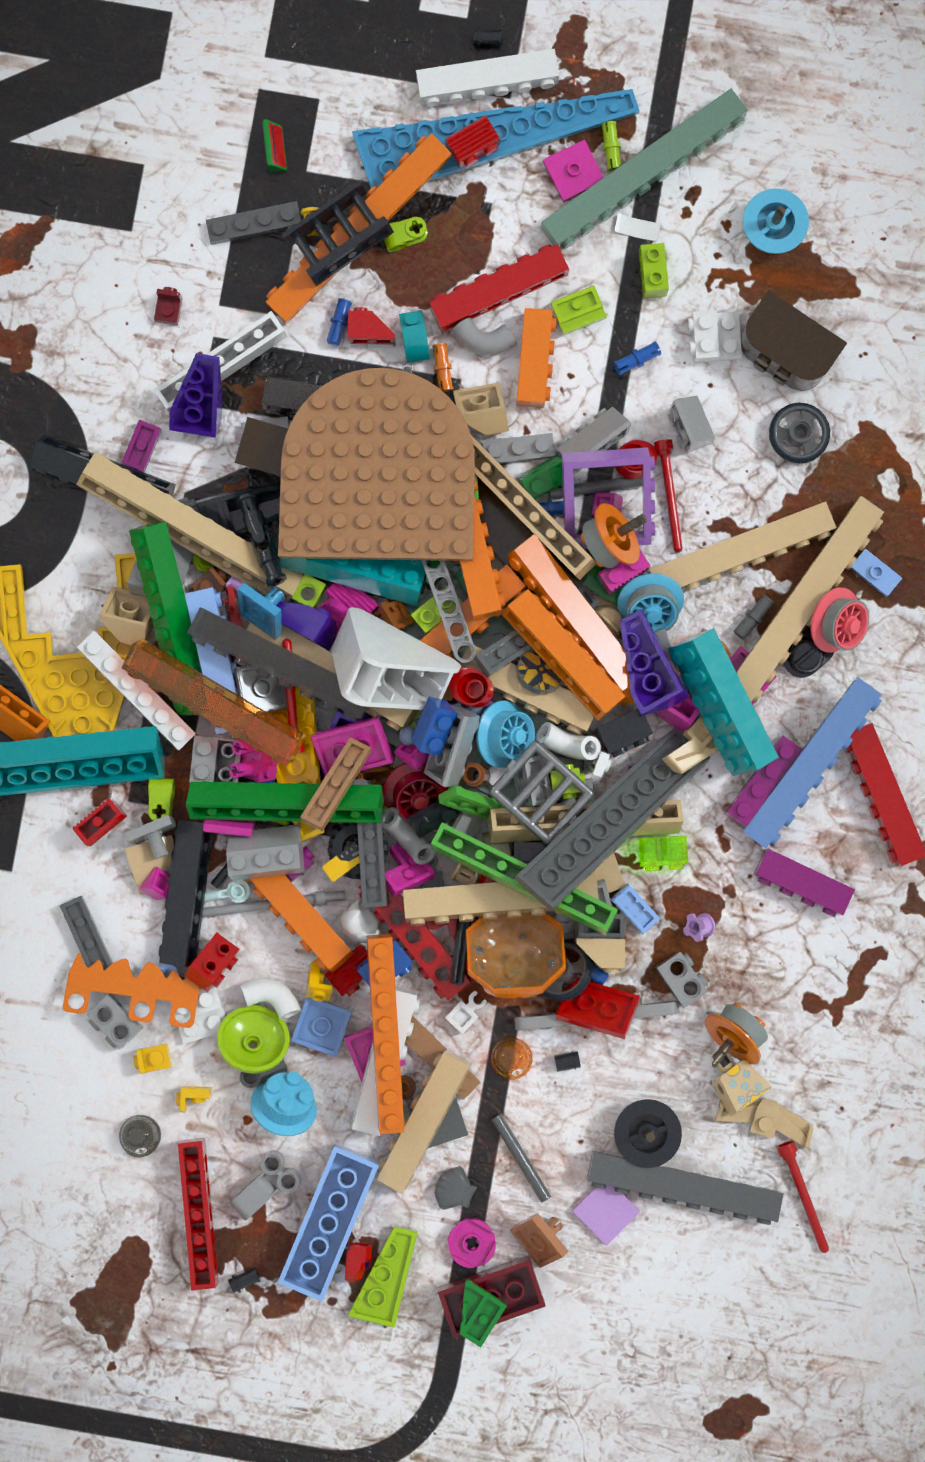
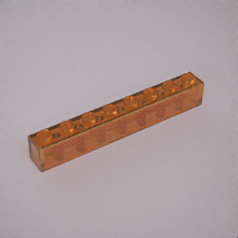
[121,639,306,766]

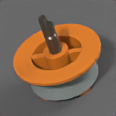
[581,503,647,568]
[704,1002,768,1068]

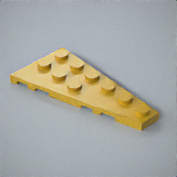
[257,681,324,842]

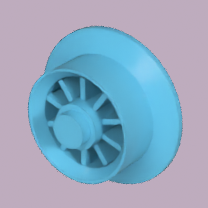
[476,701,535,768]

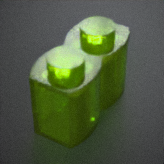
[638,835,688,871]

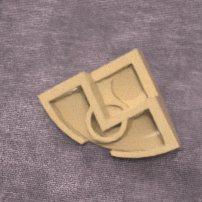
[125,835,175,895]

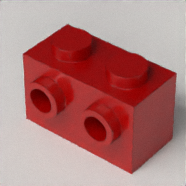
[185,932,240,993]

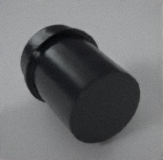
[554,1051,581,1072]

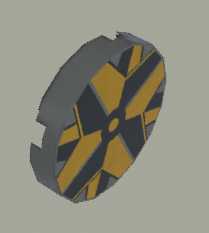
[516,649,562,694]

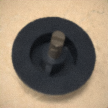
[614,1099,682,1168]

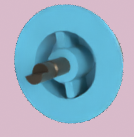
[743,189,809,254]

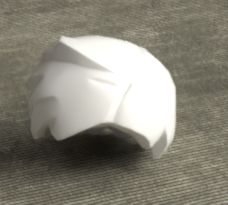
[340,900,379,946]

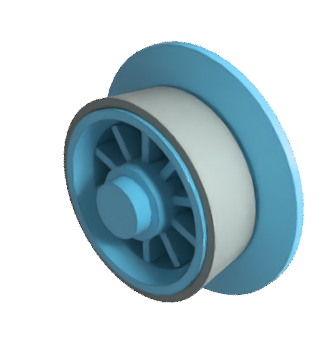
[617,574,684,631]

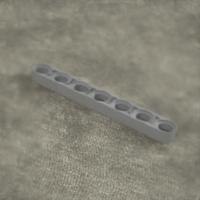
[421,560,476,664]
[514,1001,680,1030]

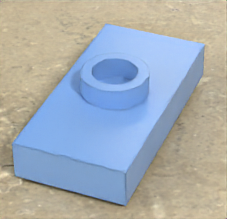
[850,549,902,597]
[610,883,660,935]

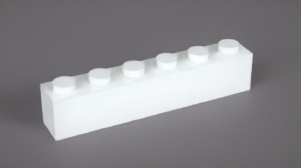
[416,49,559,107]
[154,311,287,414]
[77,631,196,751]
[351,987,420,1136]

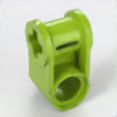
[384,217,428,252]
[148,778,175,821]

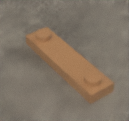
[300,737,372,831]
[405,1015,481,1099]

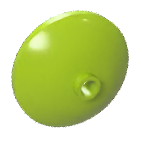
[217,1005,290,1073]

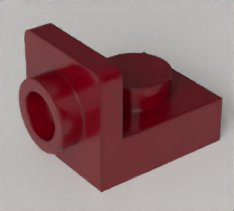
[154,287,183,325]

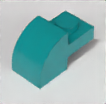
[399,310,430,363]

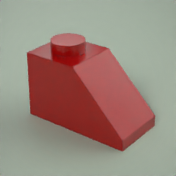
[348,307,396,345]

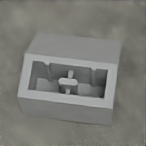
[667,395,715,453]
[189,735,241,783]

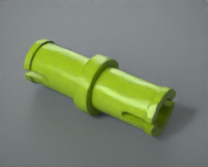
[601,121,621,172]

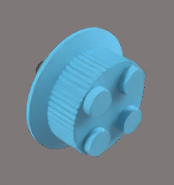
[250,1072,317,1136]

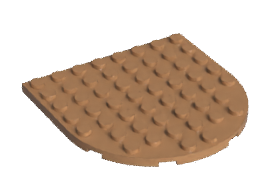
[278,368,475,561]

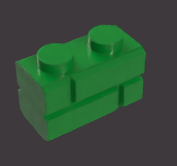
[516,455,563,500]

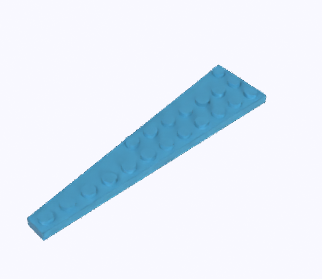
[352,89,640,189]

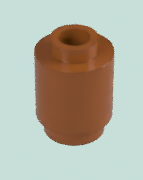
[462,763,491,788]

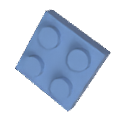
[291,998,352,1057]

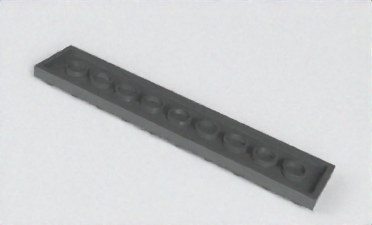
[515,727,711,912]

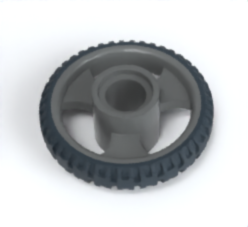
[769,402,830,464]
[542,940,593,1001]

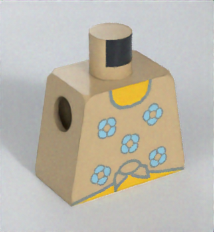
[712,1055,772,1116]

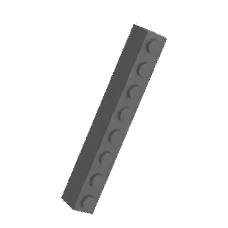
[587,1151,784,1225]

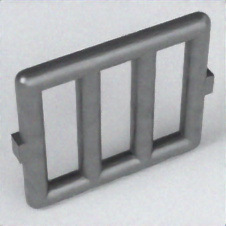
[489,740,594,845]

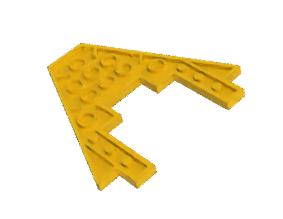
[0,553,141,737]

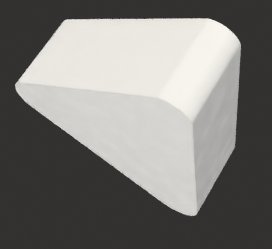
[331,607,461,710]

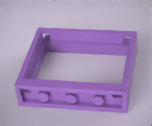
[562,448,655,549]

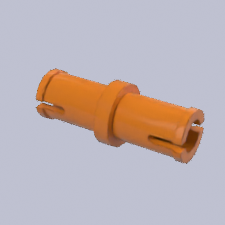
[432,343,454,392]

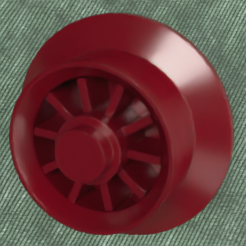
[382,761,448,821]

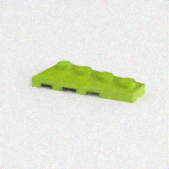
[348,1225,418,1328]

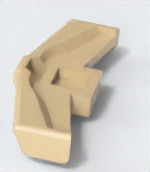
[662,716,718,774]
[714,1098,813,1149]

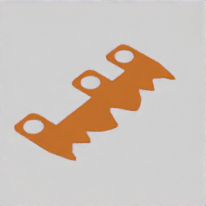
[63,953,199,1028]

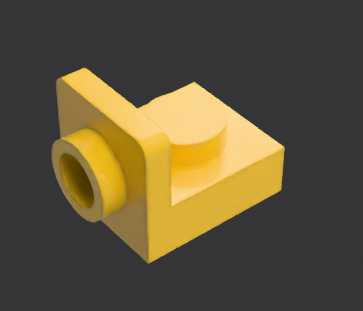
[306,961,333,1001]
[134,1043,172,1074]
[176,1086,212,1112]

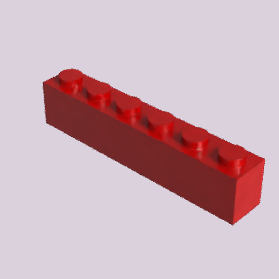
[429,244,569,333]
[845,723,925,867]

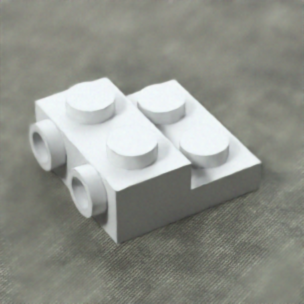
[688,310,742,362]
[170,986,226,1044]

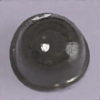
[119,1115,161,1158]

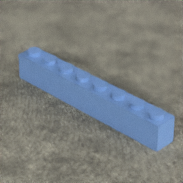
[742,676,882,848]

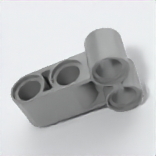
[230,1150,301,1221]

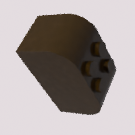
[741,290,847,391]

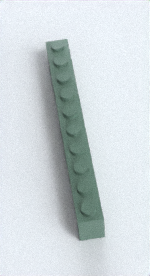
[541,88,748,249]

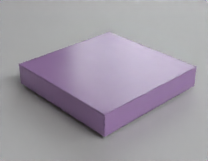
[572,1185,640,1246]

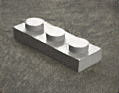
[482,433,555,464]

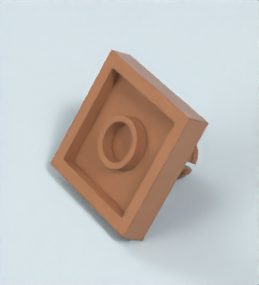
[510,1213,569,1268]

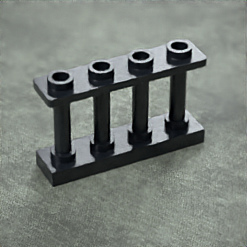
[282,181,394,287]

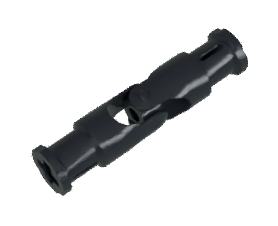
[236,493,287,586]

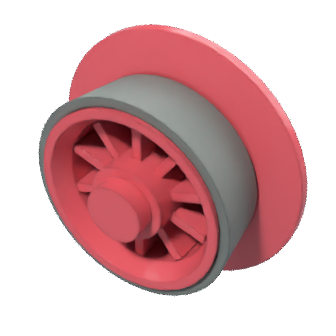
[811,587,869,653]

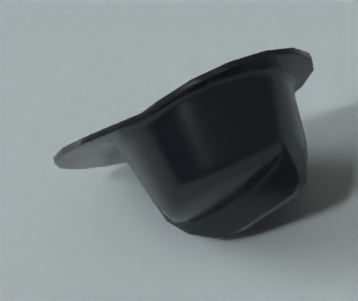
[784,629,834,678]

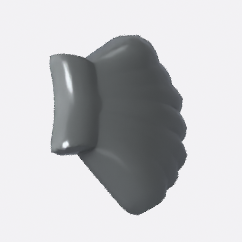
[434,1166,478,1210]

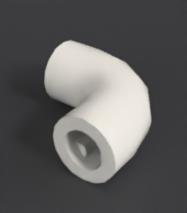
[536,722,601,760]
[239,978,302,1020]

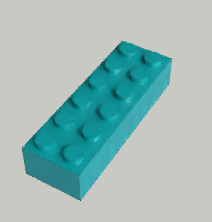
[280,558,431,606]
[668,628,779,776]

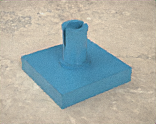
[238,583,285,640]

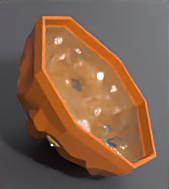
[466,913,566,998]

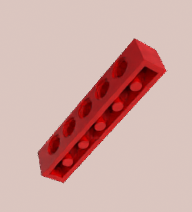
[358,886,471,1000]
[178,1138,219,1291]

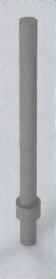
[202,890,345,917]

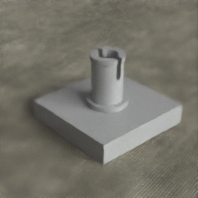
[123,815,177,860]

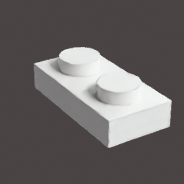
[586,748,611,777]

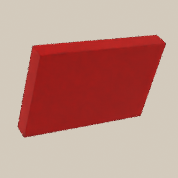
[556,978,640,1039]

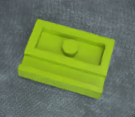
[550,285,607,335]

